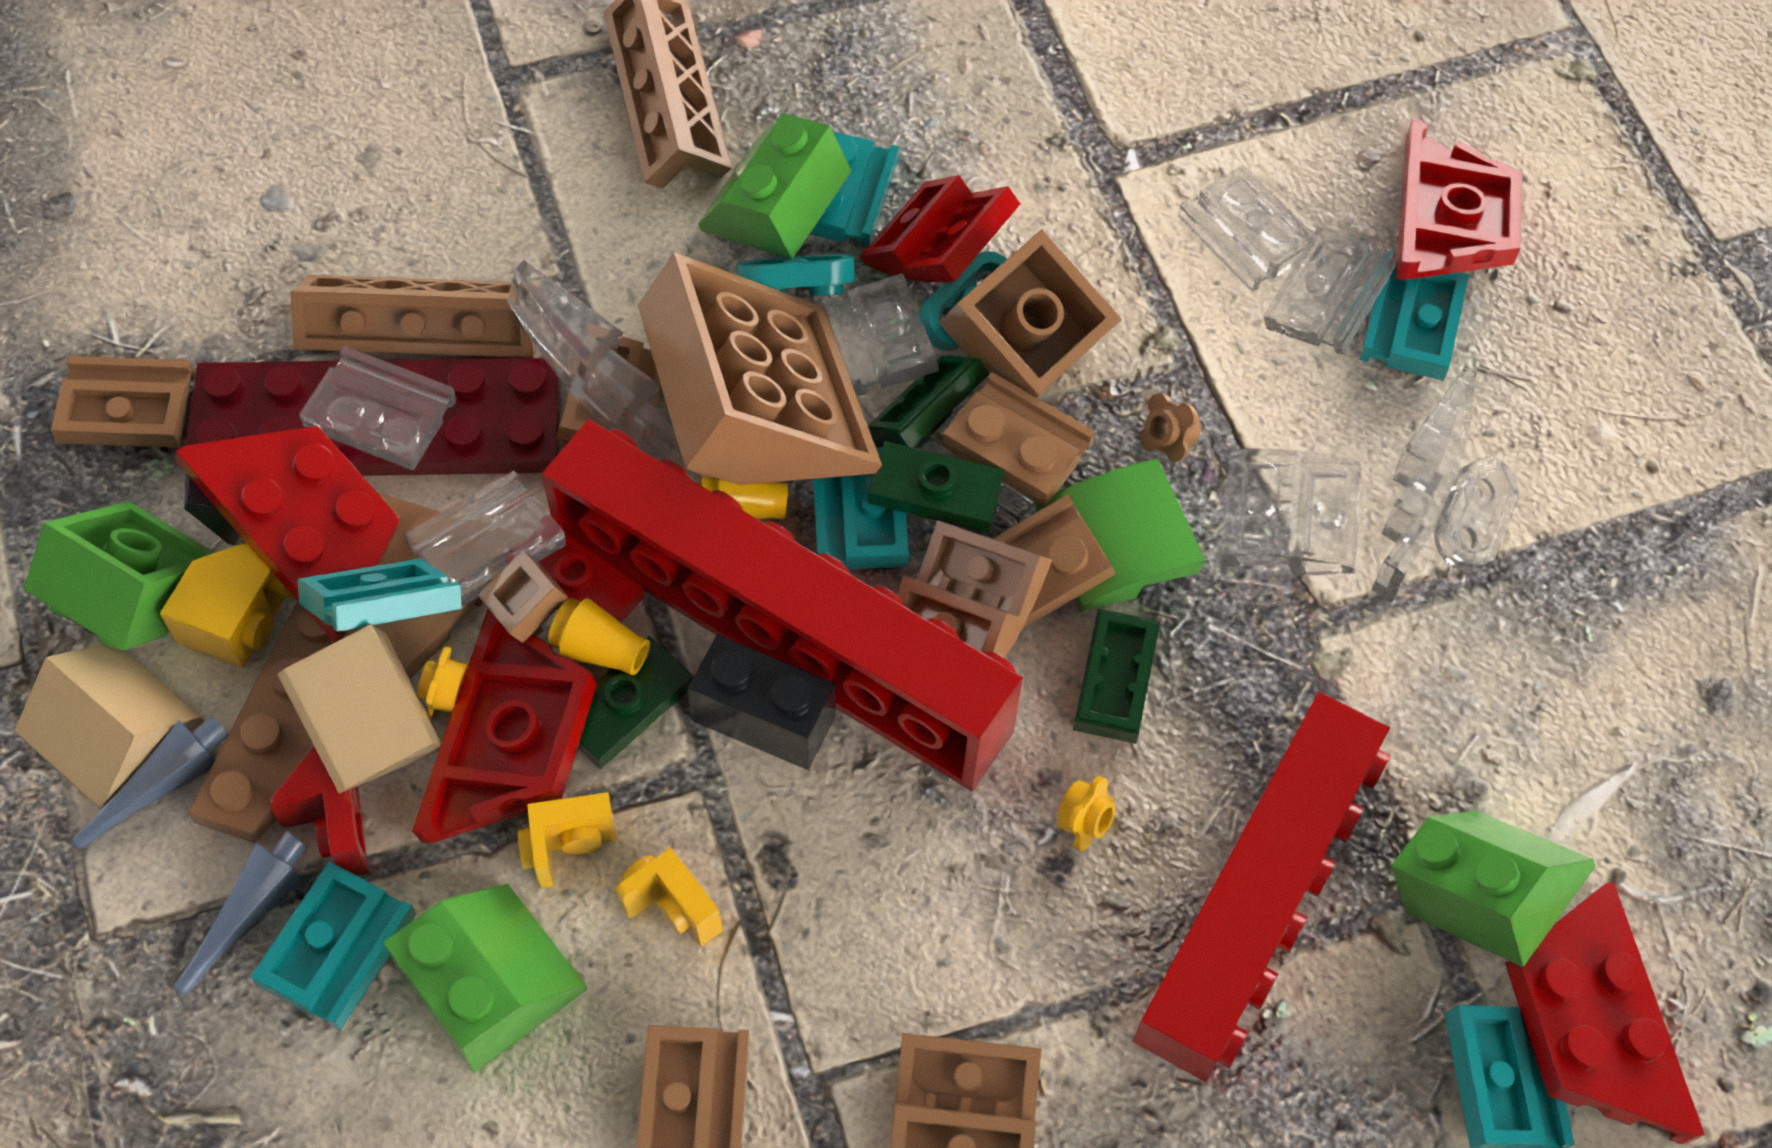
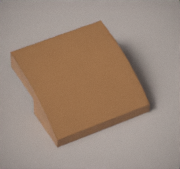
[897,520,1052,658]
[890,1033,1042,1148]

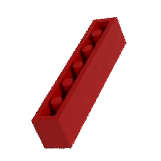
[1132,691,1391,1082]

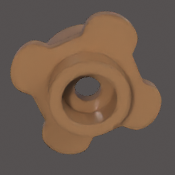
[1140,393,1201,462]

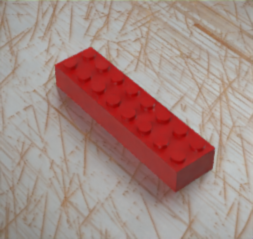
[541,419,1023,792]

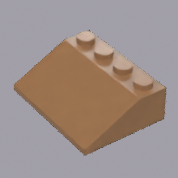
[638,252,882,485]

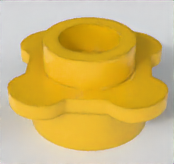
[417,646,468,720]
[1057,776,1116,852]

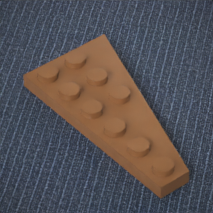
[188,492,529,843]

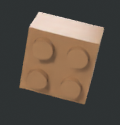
[938,229,1122,397]

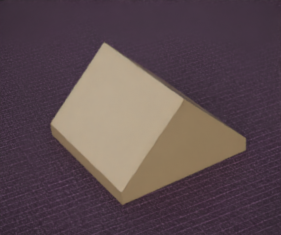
[277,624,442,794]
[14,644,204,810]

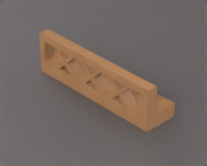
[604,0,732,189]
[291,275,543,358]

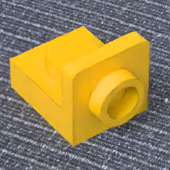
[518,792,617,888]
[615,847,723,947]

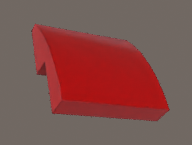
[859,175,1021,283]

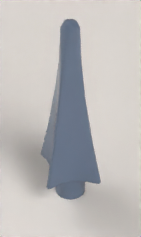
[71,716,228,849]
[174,831,308,996]

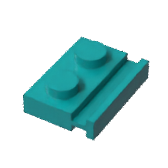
[809,132,899,248]
[1359,254,1470,381]
[813,448,909,569]
[298,558,462,632]
[250,862,416,1031]
[1444,1005,1575,1148]

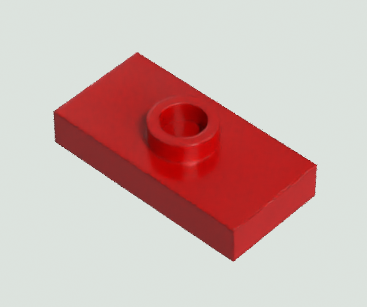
[506,520,645,623]

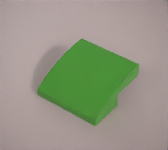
[1035,458,1206,612]

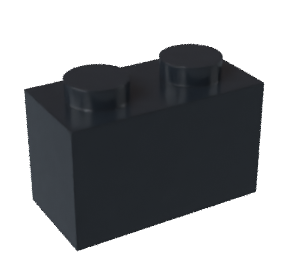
[688,634,836,770]

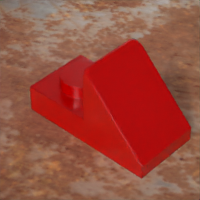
[269,746,370,876]

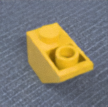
[159,542,293,668]

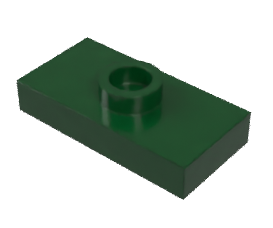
[868,355,989,448]
[868,441,1005,533]
[1073,608,1160,744]
[578,635,694,769]

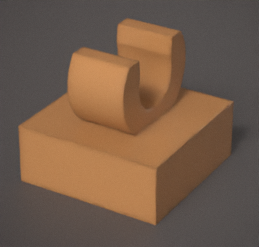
[478,550,568,643]

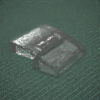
[1221,448,1362,576]

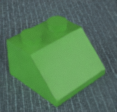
[698,113,852,260]
[23,501,215,651]
[1391,810,1595,967]
[383,884,588,1073]

